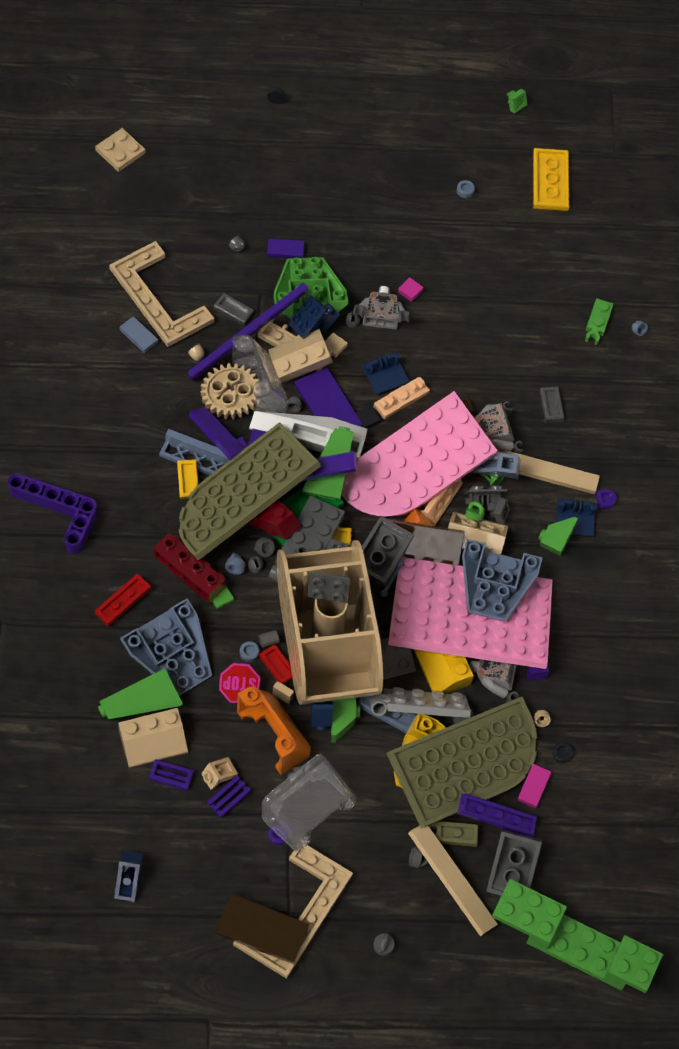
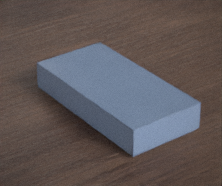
[120,316,158,353]

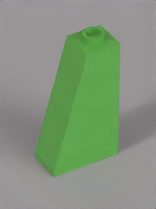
[302,426,354,501]
[98,668,183,719]

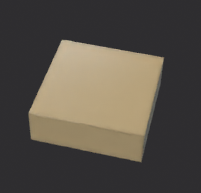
[325,333,347,358]
[272,682,294,704]

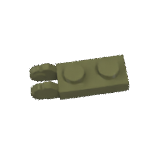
[428,821,478,847]

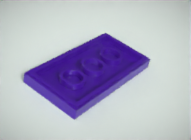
[294,367,362,427]

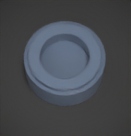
[457,180,475,198]
[240,641,259,662]

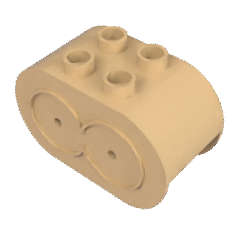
[277,540,383,705]

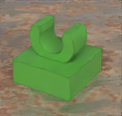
[507,89,527,113]

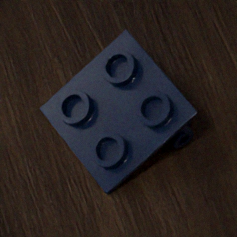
[288,295,326,339]
[361,352,410,395]
[556,498,597,537]

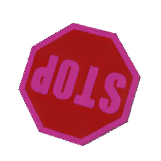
[219,663,260,703]

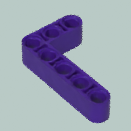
[7,474,97,554]

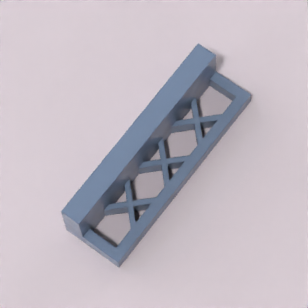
[159,429,229,475]

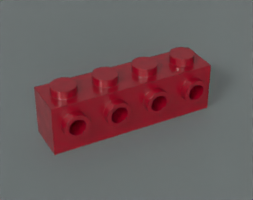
[153,533,226,604]

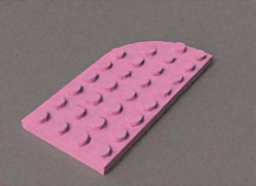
[341,391,498,518]

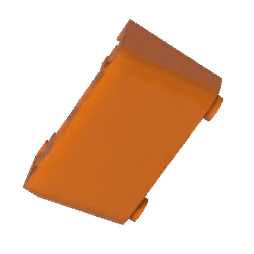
[237,687,311,775]

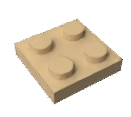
[95,128,145,172]

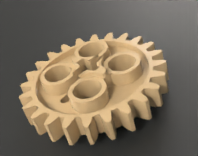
[201,363,261,419]

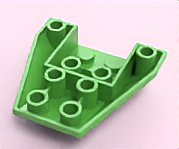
[274,257,348,319]

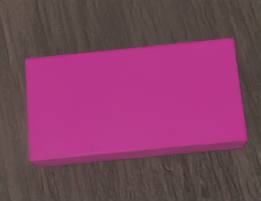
[517,764,551,809]

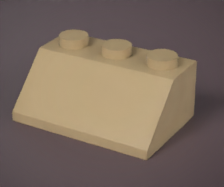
[268,329,333,383]
[448,512,508,555]
[118,708,188,768]

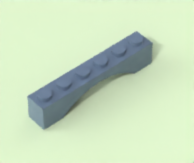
[469,453,521,479]

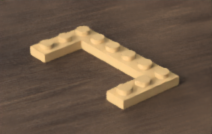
[109,241,214,347]
[233,841,353,979]

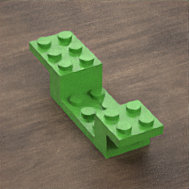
[492,879,663,993]

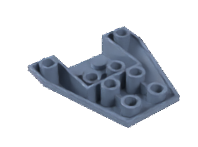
[462,539,543,622]
[120,598,212,696]

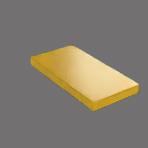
[533,148,569,211]

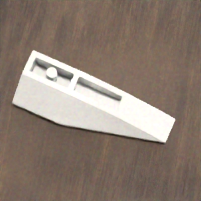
[249,411,367,459]

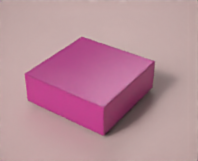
[398,277,424,302]

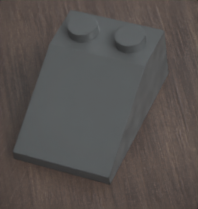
[362,516,414,589]
[486,829,542,896]

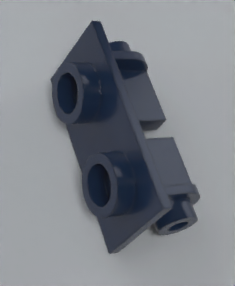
[309,302,340,336]

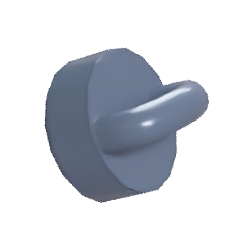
[225,553,245,575]

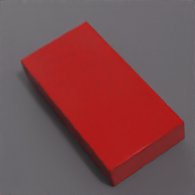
[259,644,293,685]

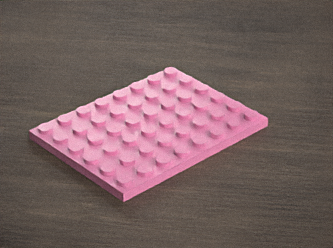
[388,557,552,669]

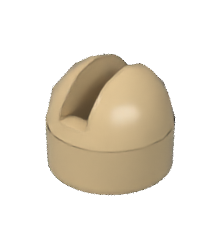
[188,344,204,361]
[534,710,551,727]

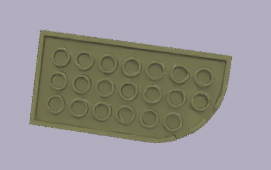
[179,422,321,561]
[386,697,537,828]

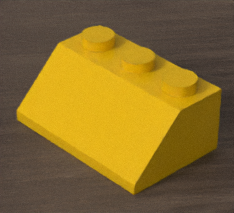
[413,649,474,694]

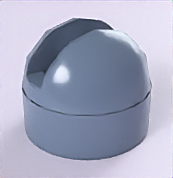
[632,320,648,336]

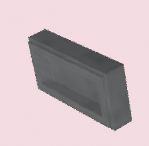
[214,293,254,326]
[539,387,564,423]

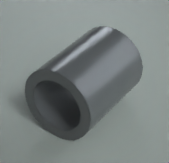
[258,630,280,648]

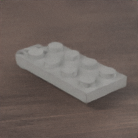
[369,687,471,718]

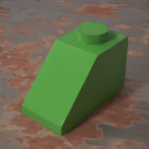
[538,517,578,556]
[331,698,360,743]

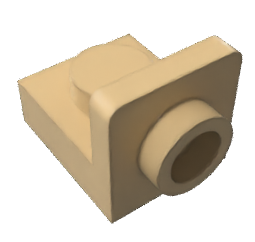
[202,757,238,790]

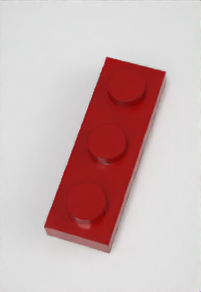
[95,574,151,627]

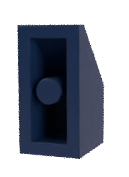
[311,701,333,730]
[114,850,144,902]

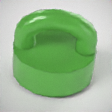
[465,501,485,521]

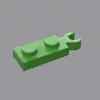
[585,298,613,345]

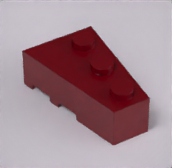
[246,500,301,539]

